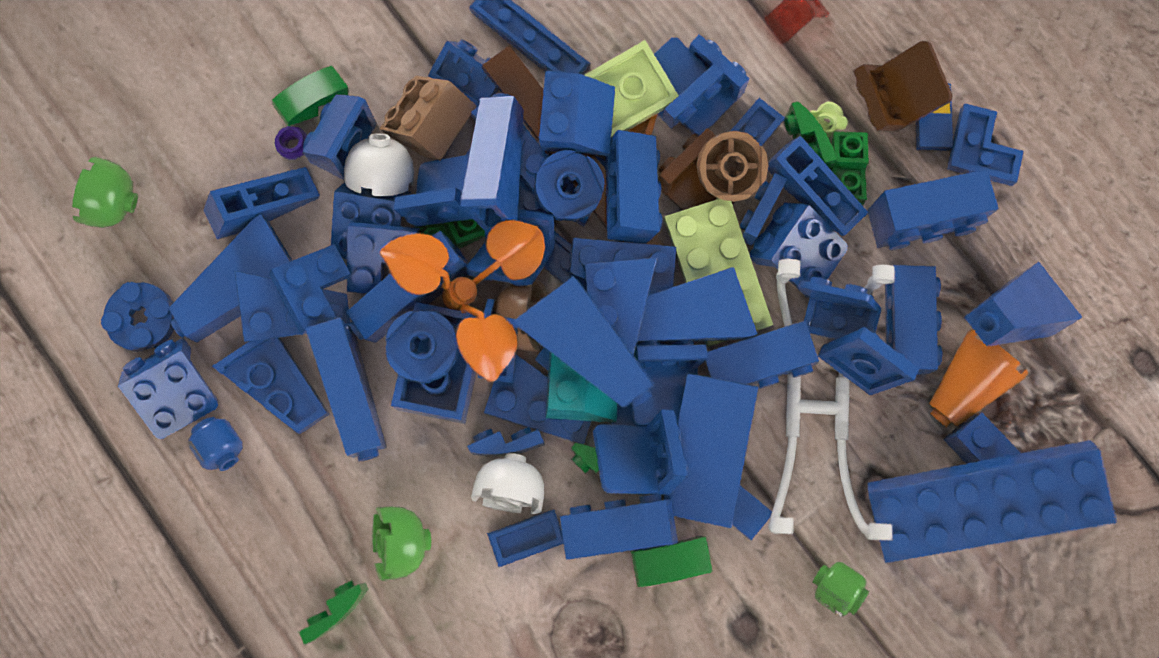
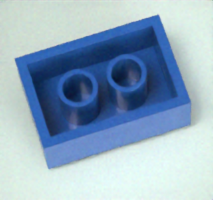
[867,169,999,250]
[391,302,477,424]

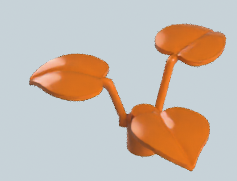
[380,220,545,382]

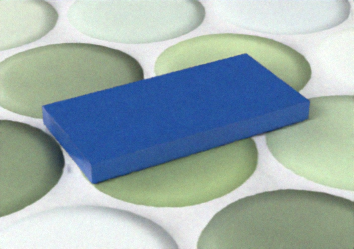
[663,373,758,529]

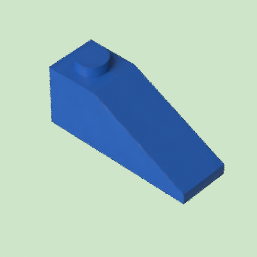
[768,136,869,236]
[203,167,320,240]

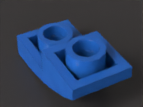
[467,427,545,457]

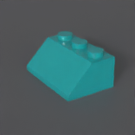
[546,351,617,423]

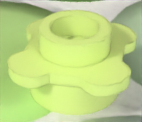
[810,102,848,138]

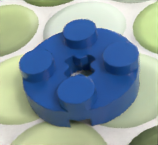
[534,150,605,221]
[101,282,174,352]
[385,310,459,384]

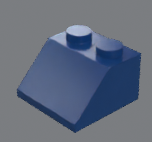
[539,71,615,156]
[303,94,377,180]

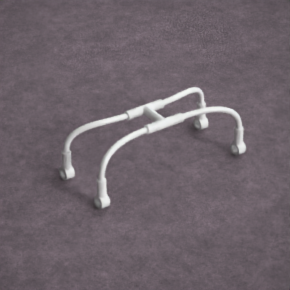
[769,259,895,540]

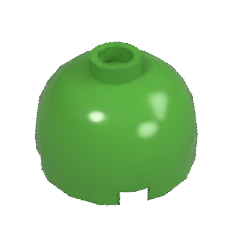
[72,157,138,228]
[372,506,431,581]

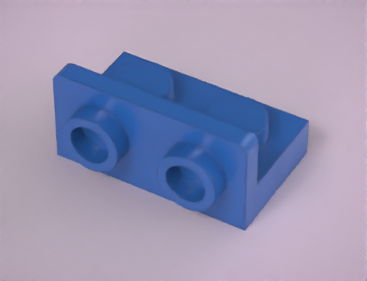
[428,39,498,108]

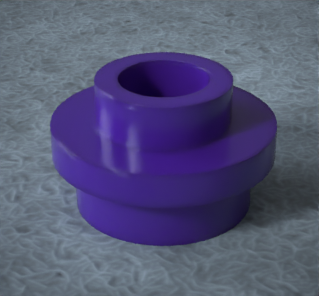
[275,126,307,160]

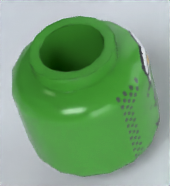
[812,562,870,616]

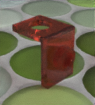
[765,0,830,44]

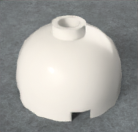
[344,133,414,196]
[471,453,544,514]

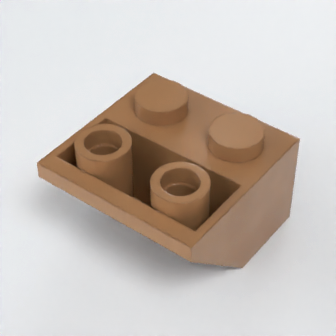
[380,76,476,161]

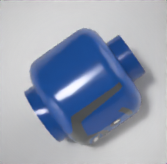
[188,417,243,471]

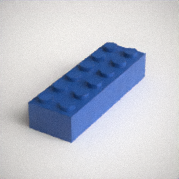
[867,440,1117,563]

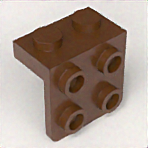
[853,41,953,131]
[658,128,736,211]

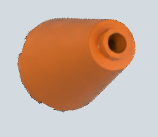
[929,329,1028,428]

